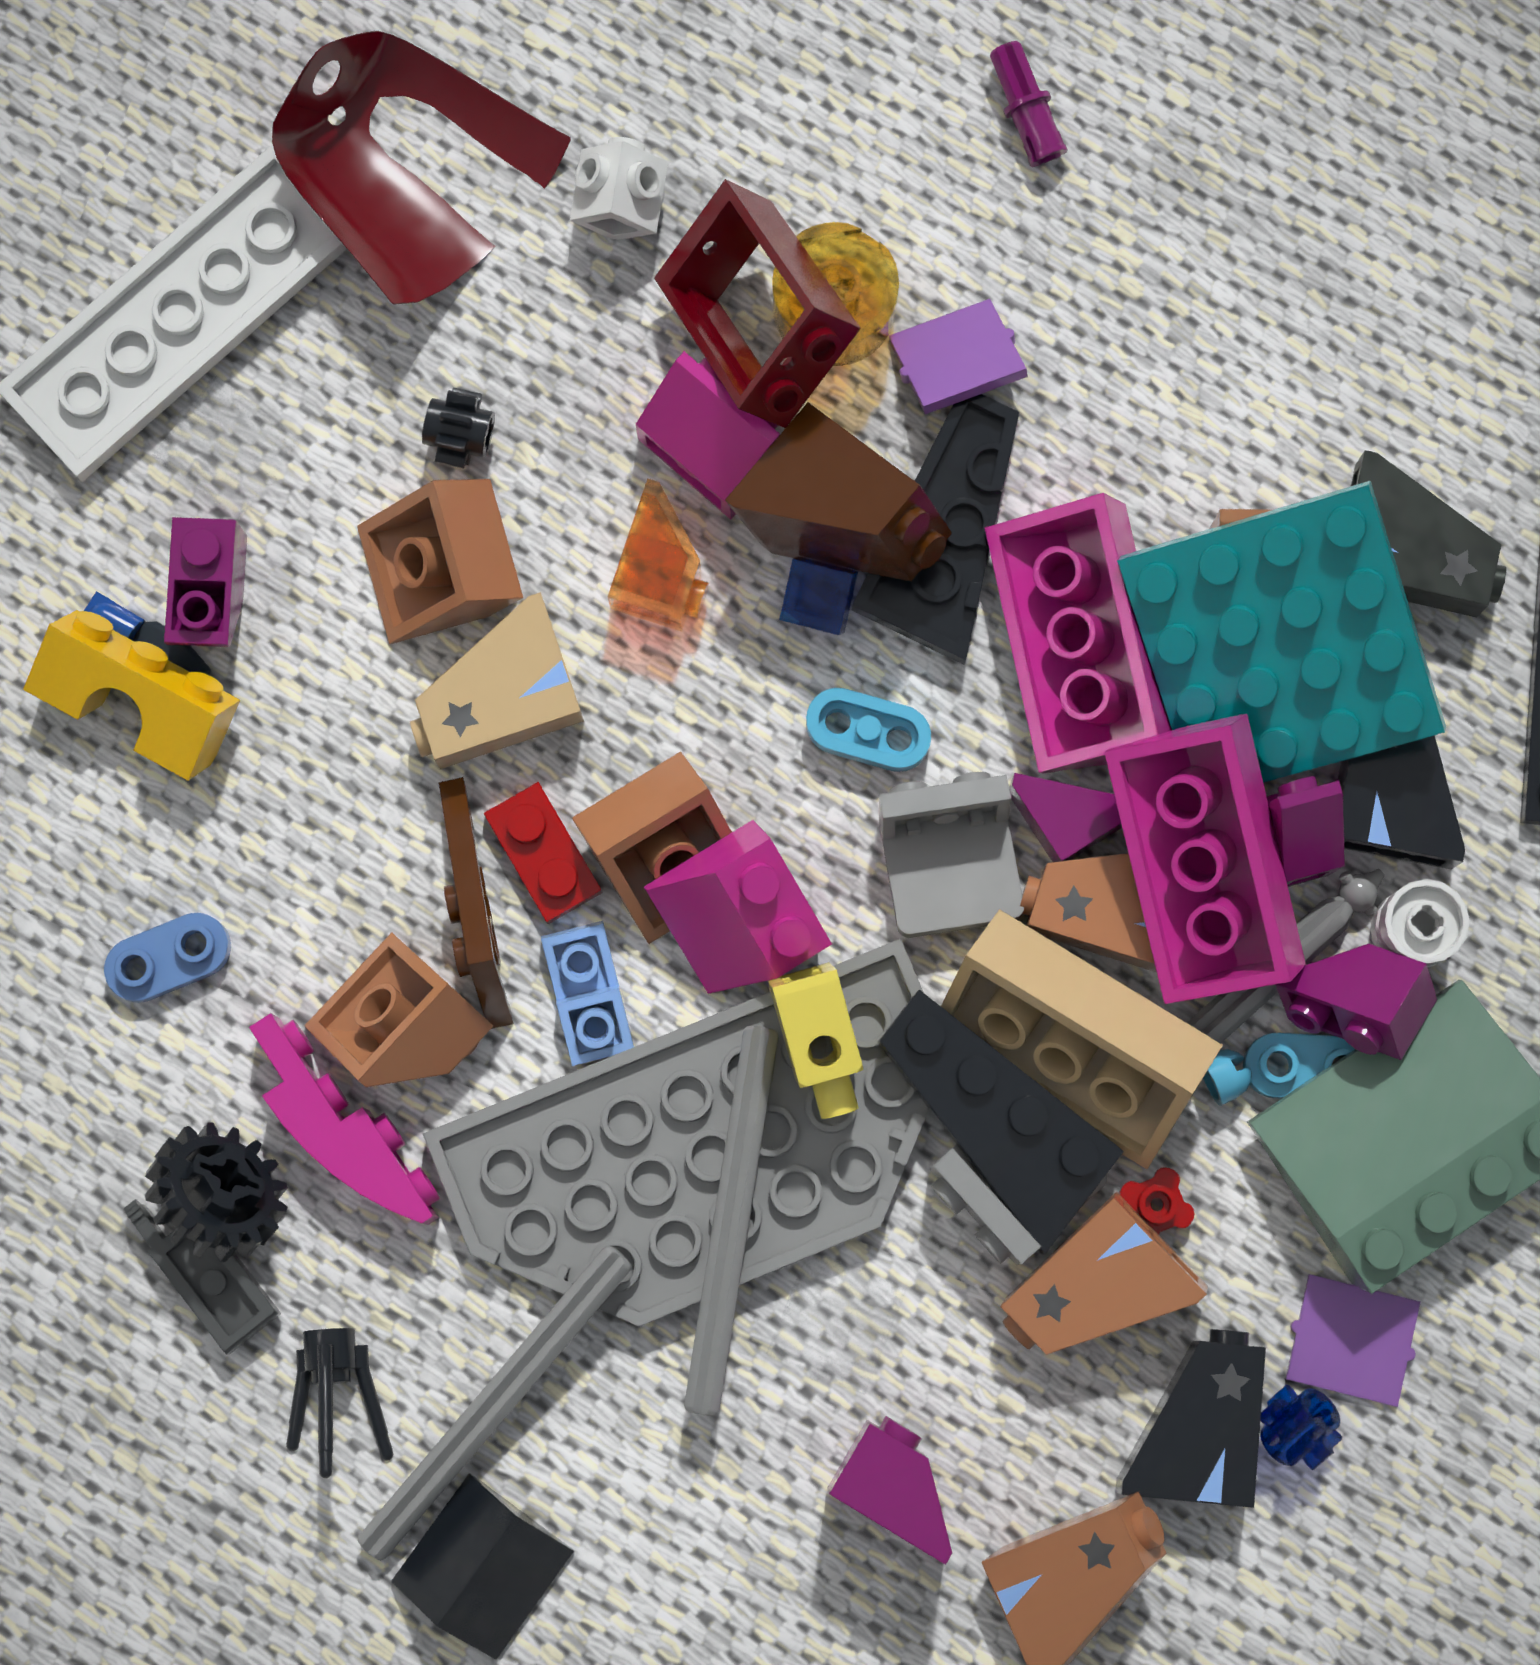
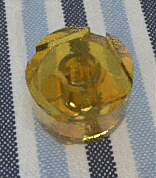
[772,222,899,366]

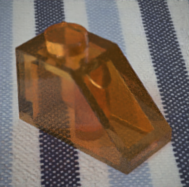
[608,478,709,632]

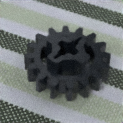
[145,1122,288,1262]

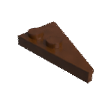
[438,777,514,1029]

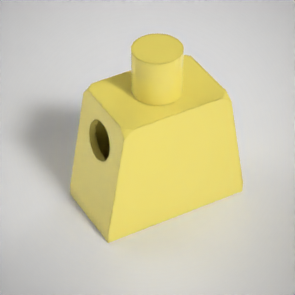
[768,962,863,1119]

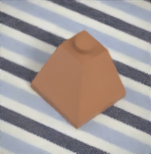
[304,932,493,1087]

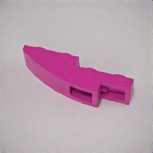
[249,1013,440,1225]

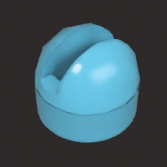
[1203,1049,1252,1106]

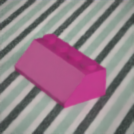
[985,493,1172,774]
[1104,714,1306,1004]

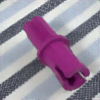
[990,41,1068,167]

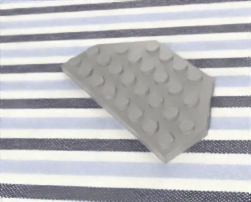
[423,938,929,1326]

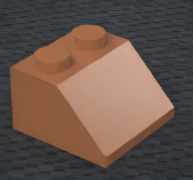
[357,479,523,644]
[572,751,732,944]

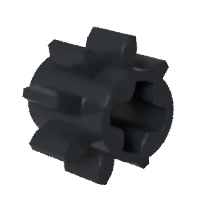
[422,387,495,469]

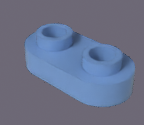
[104,913,231,1003]

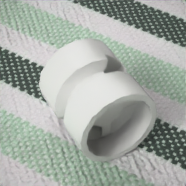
[1370,879,1470,969]

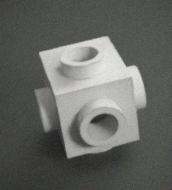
[570,137,668,240]

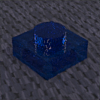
[779,556,858,635]

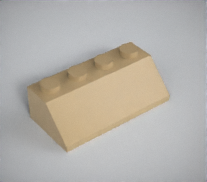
[941,909,1223,1169]

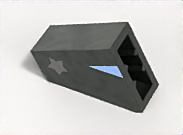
[1351,450,1506,618]

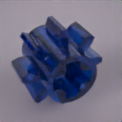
[1260,1384,1342,1470]

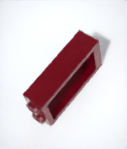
[654,179,861,428]

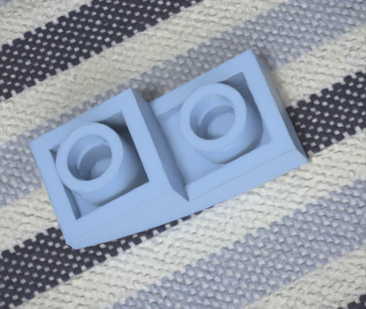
[541,921,634,1066]

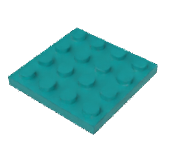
[1117,481,1446,783]

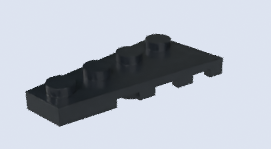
[851,394,1019,665]
[877,990,1124,1254]

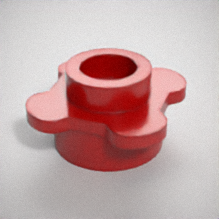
[1119,1167,1195,1235]

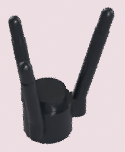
[286,1328,393,1479]

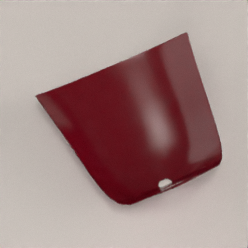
[272,31,571,305]

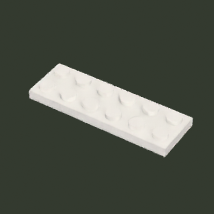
[0,144,347,482]

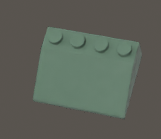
[1247,980,1540,1294]

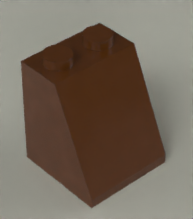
[725,402,952,582]

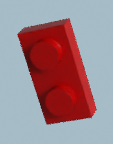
[483,782,603,924]

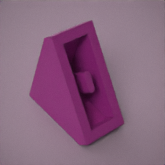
[1009,773,1122,862]

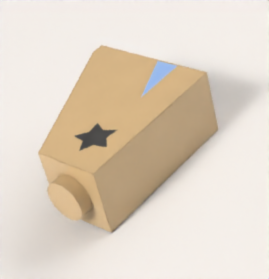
[410,592,584,769]

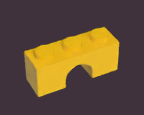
[23,610,240,781]

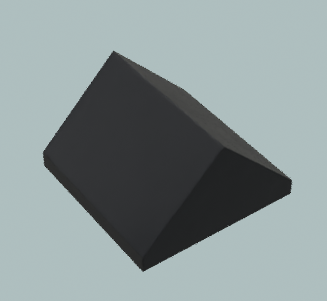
[391,1473,574,1660]

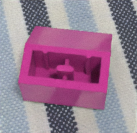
[635,351,780,520]

